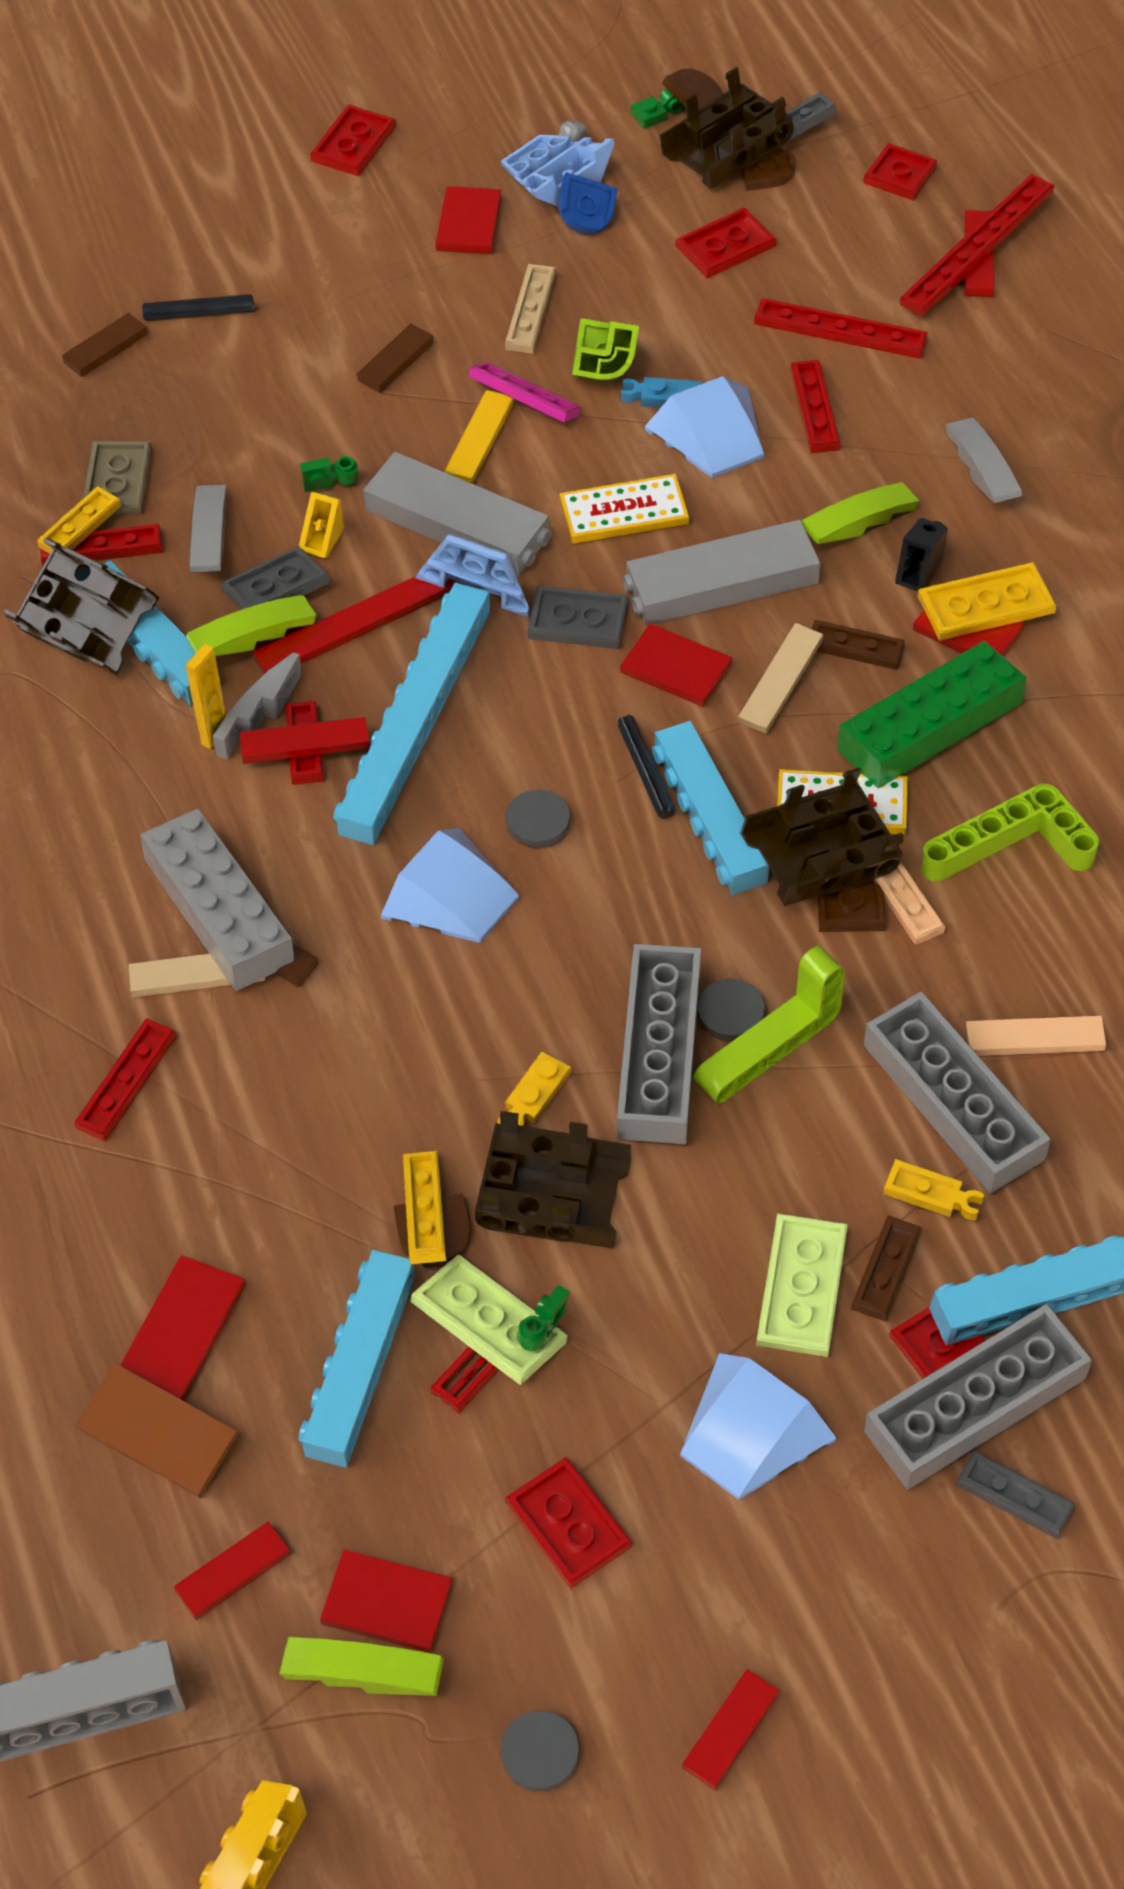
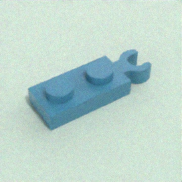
[621,377,702,408]

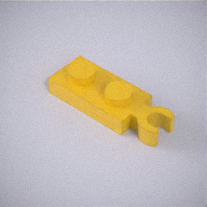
[498,1052,571,1126]
[883,1159,984,1220]

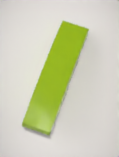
[801,482,920,544]
[186,595,316,656]
[279,1637,444,1696]

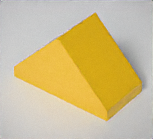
[299,492,344,558]

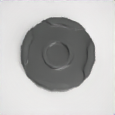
[506,790,570,848]
[697,979,765,1042]
[501,1711,579,1792]

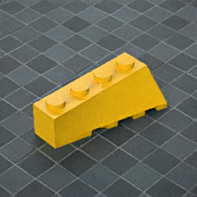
[200,1780,307,1889]

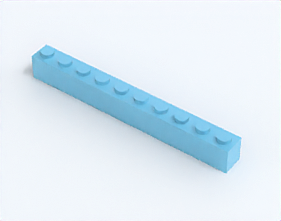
[333,582,490,845]

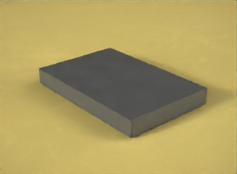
[220,546,330,610]
[527,586,628,649]

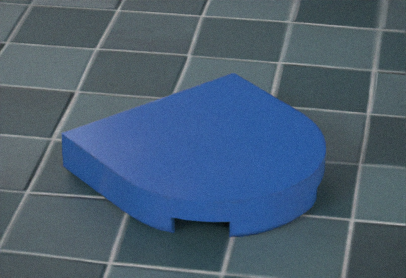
[558,172,618,234]

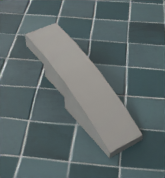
[946,417,1022,503]
[190,485,227,572]
[213,652,302,760]

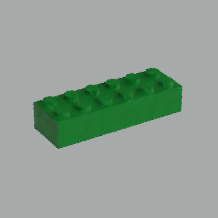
[837,641,1027,789]

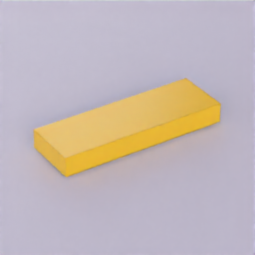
[37,486,121,554]

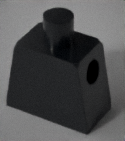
[895,518,948,591]

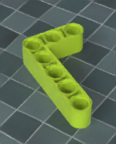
[921,784,1099,881]
[693,946,845,1103]

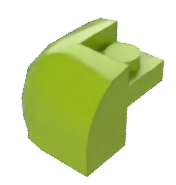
[572,318,639,381]

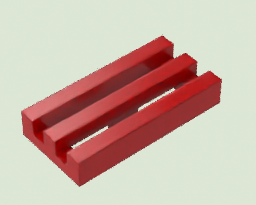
[430,1346,499,1414]

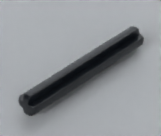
[142,294,254,320]
[618,715,674,819]

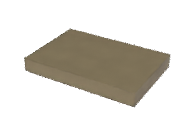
[83,441,152,514]

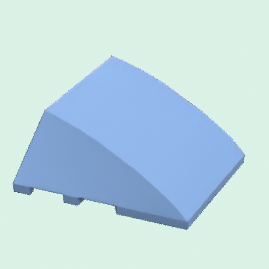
[501,135,614,207]
[645,376,764,478]
[416,534,531,618]
[381,828,519,943]
[680,1353,836,1500]

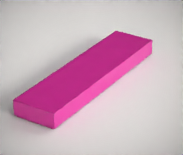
[468,361,581,422]

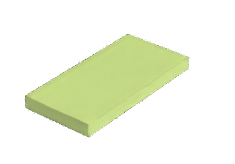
[756,1213,848,1357]
[410,1254,568,1385]

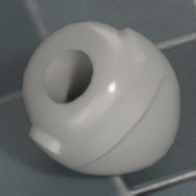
[559,120,587,142]

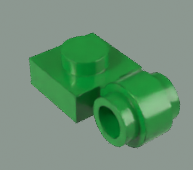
[630,89,684,129]
[300,456,359,492]
[517,1285,570,1351]

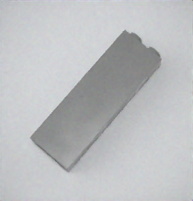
[363,451,551,576]
[622,520,820,626]

